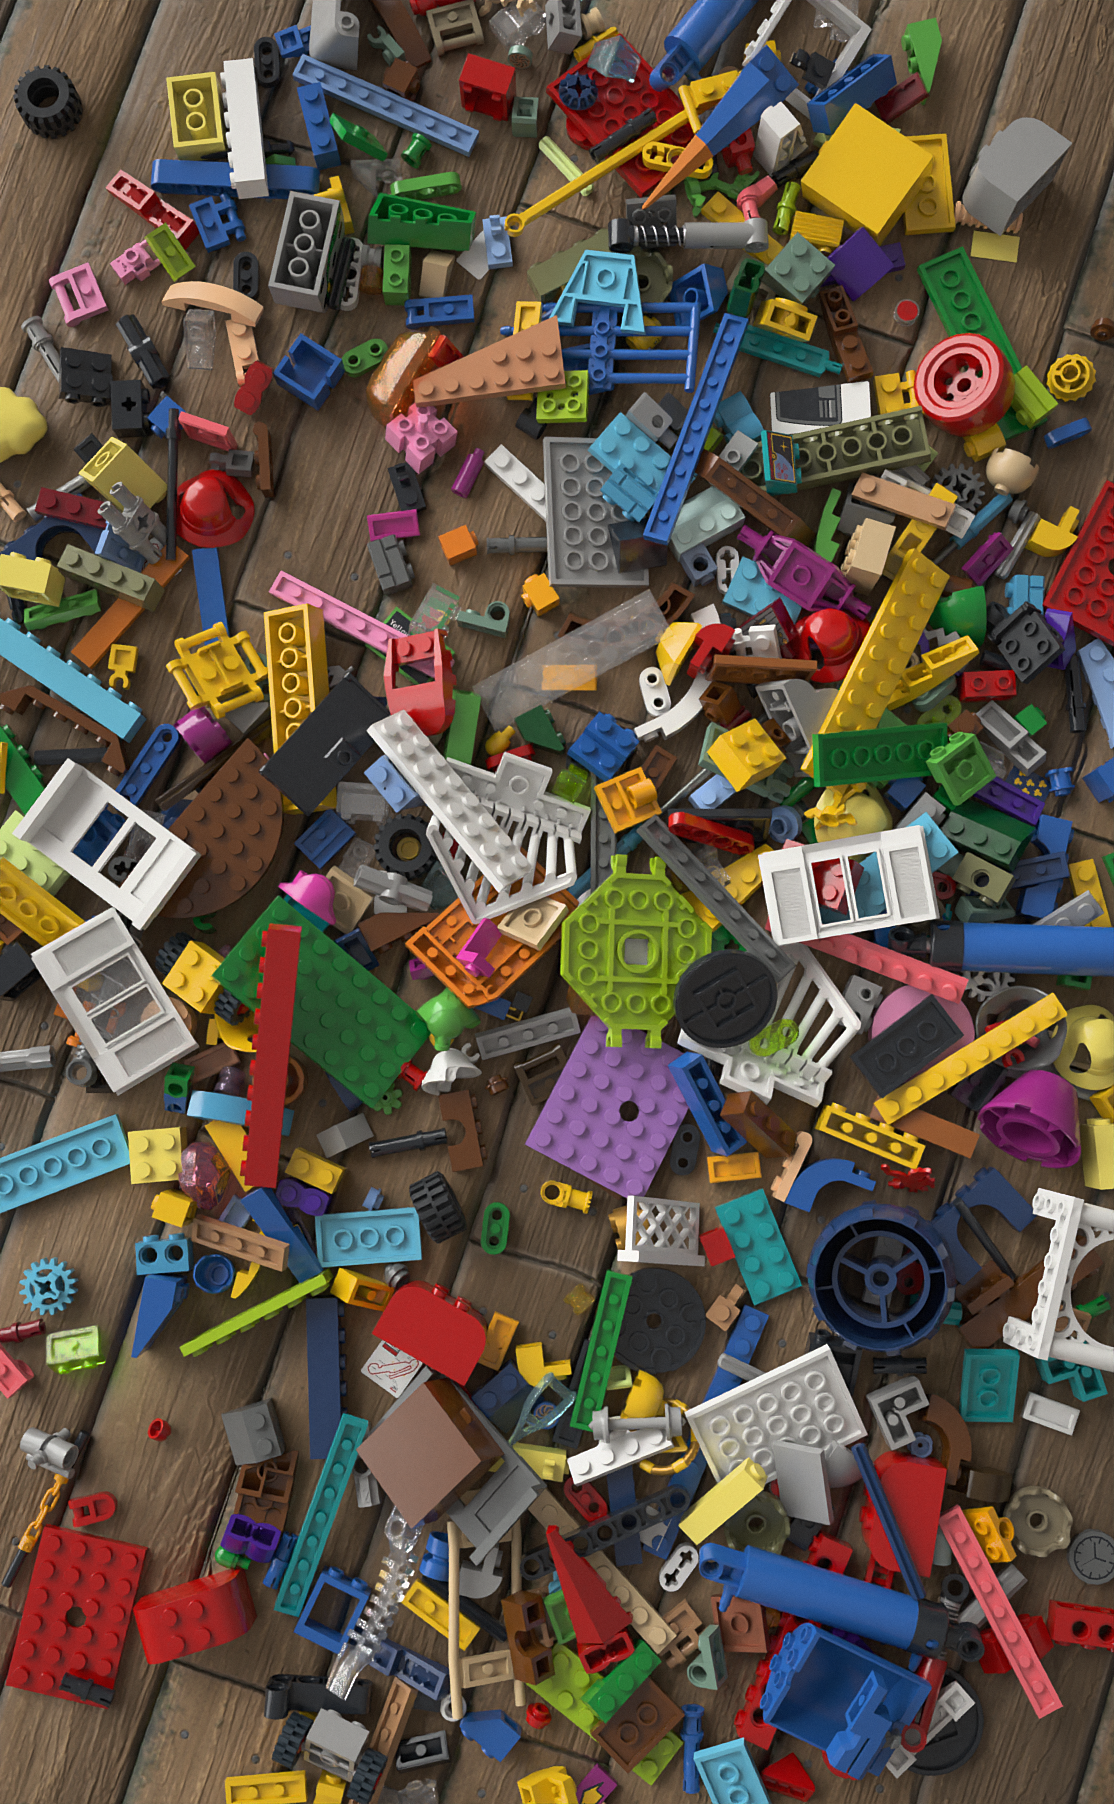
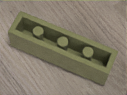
[527,228,628,304]
[57,544,165,612]

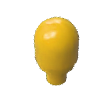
[485,725,516,756]

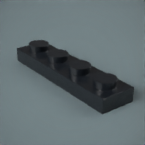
[552,1339,590,1449]

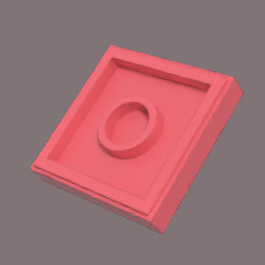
[178,411,238,452]

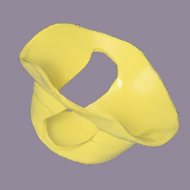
[814,782,893,863]
[1051,1005,1114,1090]

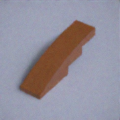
[869,1094,980,1159]

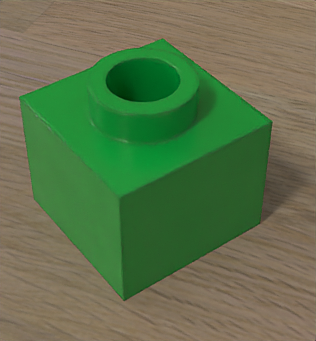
[1013,703,1047,737]

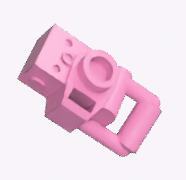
[110,240,161,285]

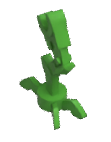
[684,171,760,218]

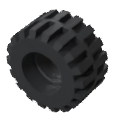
[13,65,83,139]
[374,814,437,880]
[409,1171,467,1244]

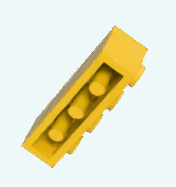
[814,1102,925,1169]

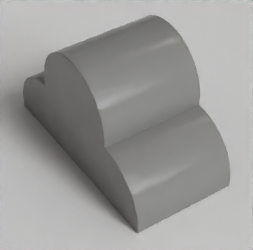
[755,679,839,777]

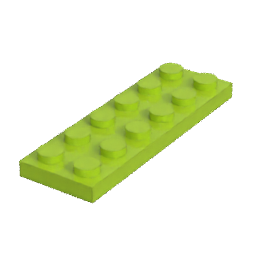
[180,1268,334,1357]
[526,1640,684,1786]

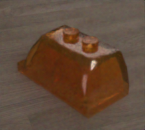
[366,326,441,429]

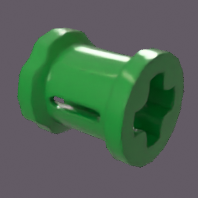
[401,133,432,168]

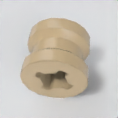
[580,7,605,40]

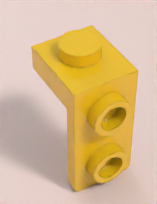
[313,1770,347,1804]

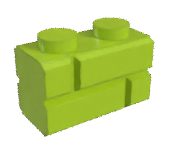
[1011,366,1058,429]

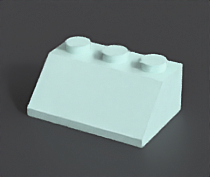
[668,486,745,562]

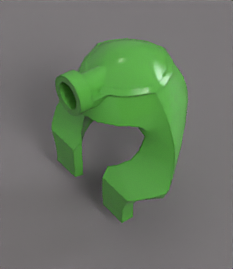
[415,987,481,1051]

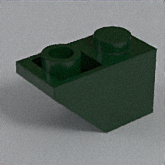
[514,705,566,755]

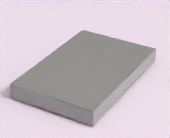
[772,1440,834,1525]

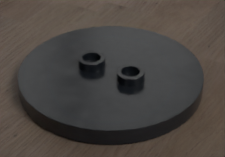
[673,949,778,1048]
[904,1667,984,1776]

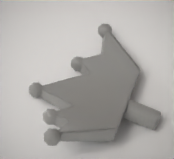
[327,665,354,688]

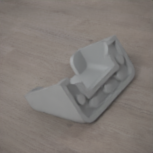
[309,0,359,70]

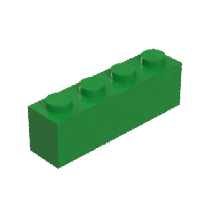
[0,723,47,815]

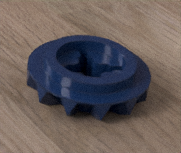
[559,71,598,110]

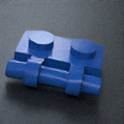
[189,192,246,253]

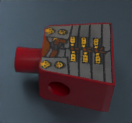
[738,597,798,659]

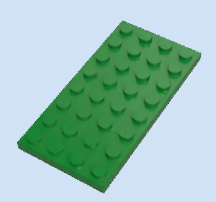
[210,896,431,1108]

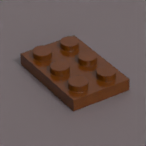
[590,1675,685,1774]

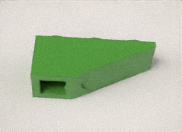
[901,18,942,105]

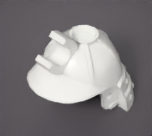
[422,1043,482,1095]

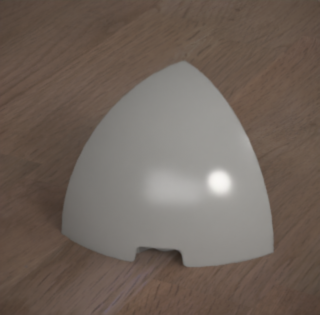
[825,1439,874,1488]

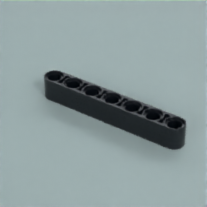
[520,1484,690,1581]

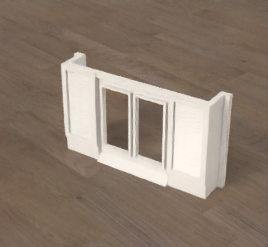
[12,758,201,931]
[758,825,940,946]

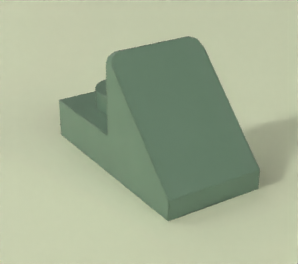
[512,97,539,138]

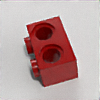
[957,670,1017,703]

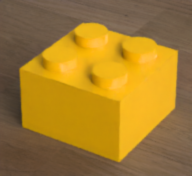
[707,719,786,792]

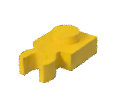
[108,644,139,690]

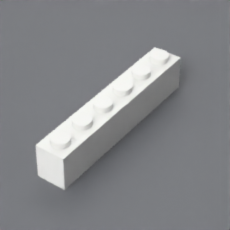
[220,58,269,199]

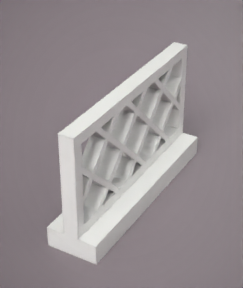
[618,1196,705,1266]

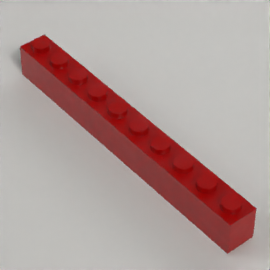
[240,923,302,1188]

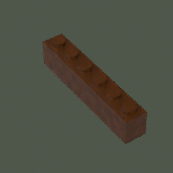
[954,1235,1104,1349]

